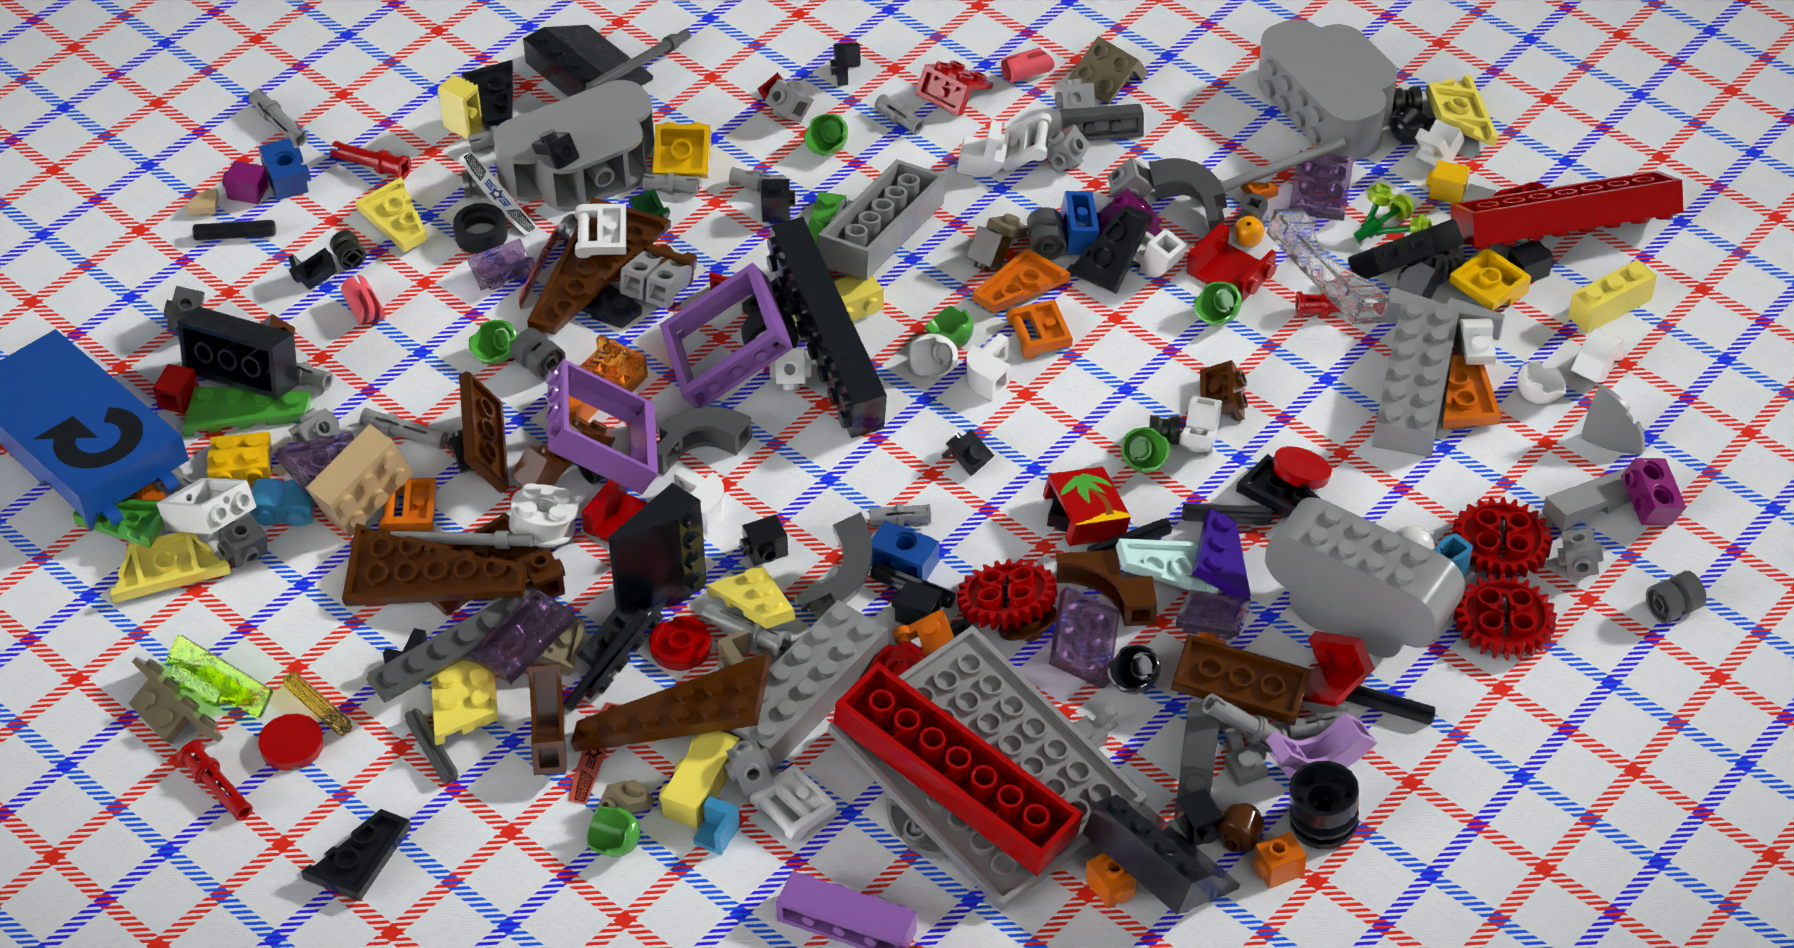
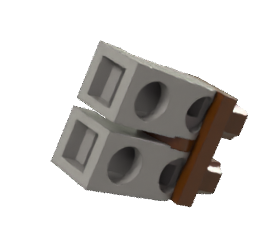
[620,244,697,309]

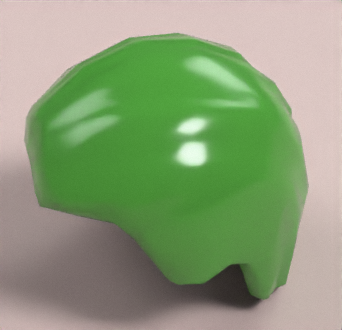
[804,114,848,156]
[1193,282,1242,327]
[925,306,974,349]
[469,320,518,365]
[1121,427,1170,474]
[587,806,640,857]

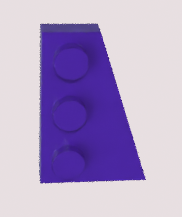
[1192,508,1251,603]

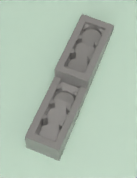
[1381,287,1505,340]
[1542,468,1631,532]

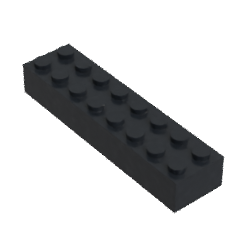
[766,217,887,438]

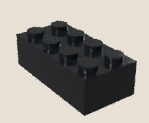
[177,306,298,399]

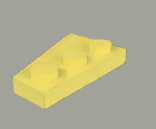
[356,177,427,253]
[706,567,796,629]

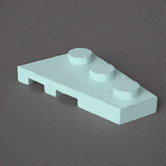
[1116,539,1219,598]

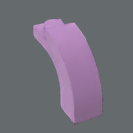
[1266,713,1377,780]

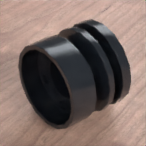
[1289,761,1359,850]

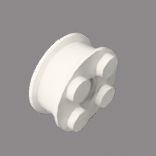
[509,483,578,547]

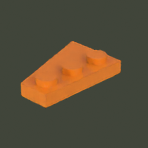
[972,248,1071,314]
[1442,354,1501,429]

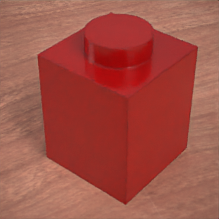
[153,364,199,414]

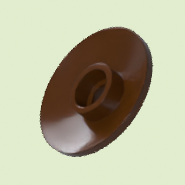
[998,605,1058,642]

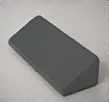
[1060,104,1144,141]

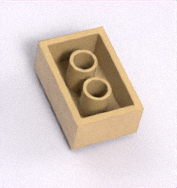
[306,424,413,537]

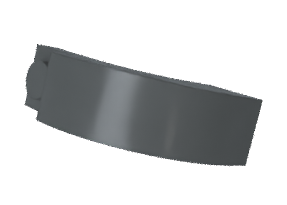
[1149,158,1227,232]
[657,407,752,476]
[797,512,872,612]
[1177,701,1220,798]

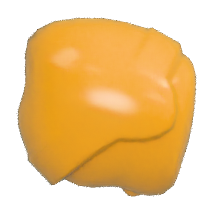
[1234,216,1265,247]

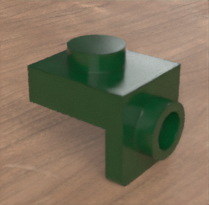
[628,189,670,219]

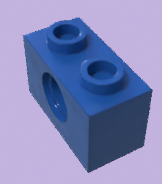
[258,138,311,201]
[1060,191,1100,255]
[871,520,939,580]

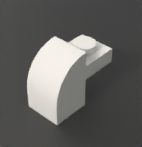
[1415,119,1465,167]
[956,120,1007,177]
[1134,228,1187,278]
[1455,319,1497,365]
[1571,328,1627,383]
[967,333,1010,401]
[1180,396,1222,454]
[674,466,725,534]

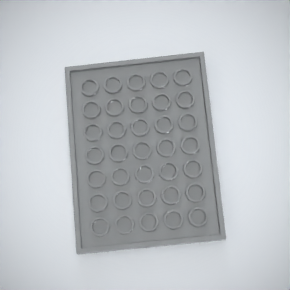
[827,625,1147,911]

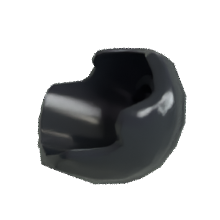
[1389,107,1435,145]
[1107,645,1161,695]

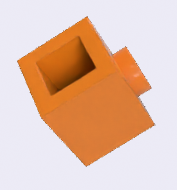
[1252,831,1307,889]
[1086,852,1137,909]

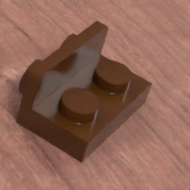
[1200,360,1248,421]

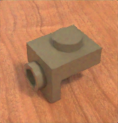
[986,214,1028,239]
[717,629,750,669]
[597,780,655,813]

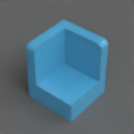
[693,796,740,855]

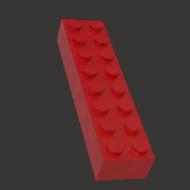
[1450,171,1684,250]
[833,662,1083,877]

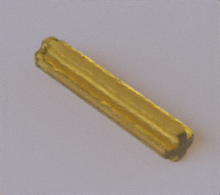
[283,671,352,736]

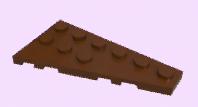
[527,197,671,335]
[342,523,528,606]
[571,653,771,752]

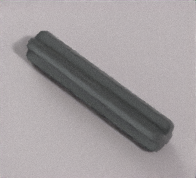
[405,708,459,784]

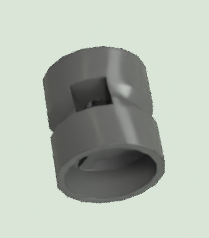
[1027,207,1067,260]
[511,328,566,381]
[1646,570,1707,624]

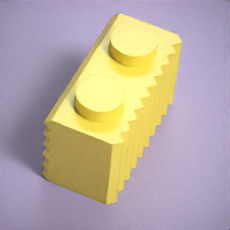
[438,74,483,139]

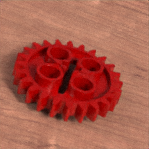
[1452,497,1553,580]
[956,559,1058,630]
[1453,573,1557,661]

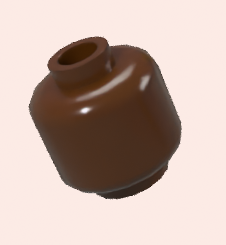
[1217,803,1265,852]

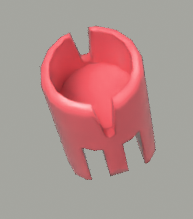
[1001,47,1055,83]
[341,275,385,324]

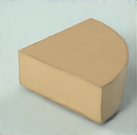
[187,189,219,215]

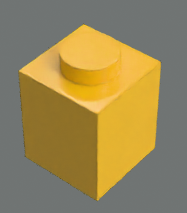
[1426,160,1470,203]

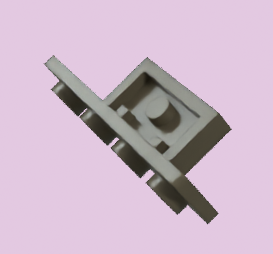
[129,657,224,744]

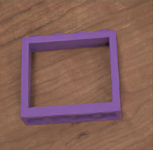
[659,262,793,408]
[546,359,658,495]

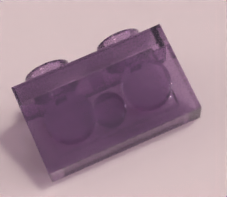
[467,238,535,291]

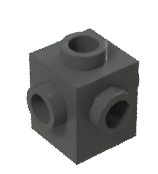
[163,286,205,333]
[217,514,268,569]

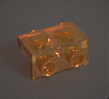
[580,334,648,392]

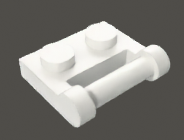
[1002,113,1052,171]
[575,204,626,258]
[749,764,837,843]

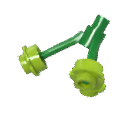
[1353,182,1433,243]

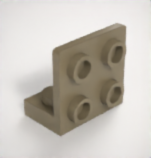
[1068,36,1148,104]

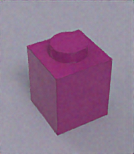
[222,161,269,204]

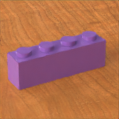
[776,871,917,948]

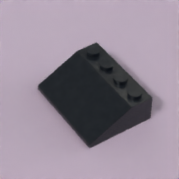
[523,25,653,97]
[608,482,707,619]
[1082,794,1241,915]

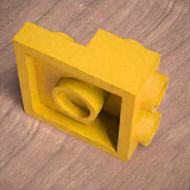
[653,122,712,179]
[1449,248,1531,311]
[207,432,272,485]

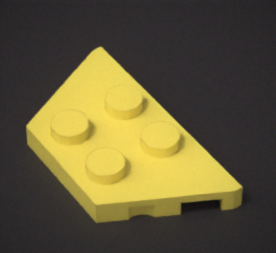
[1425,75,1499,146]
[110,532,231,603]
[431,660,498,745]

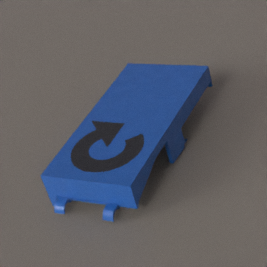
[0,329,189,532]

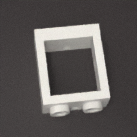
[156,478,257,534]

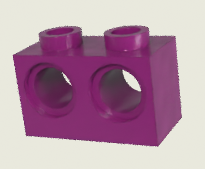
[1621,458,1687,525]

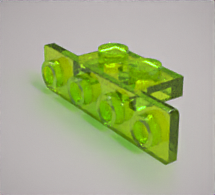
[166,635,273,718]

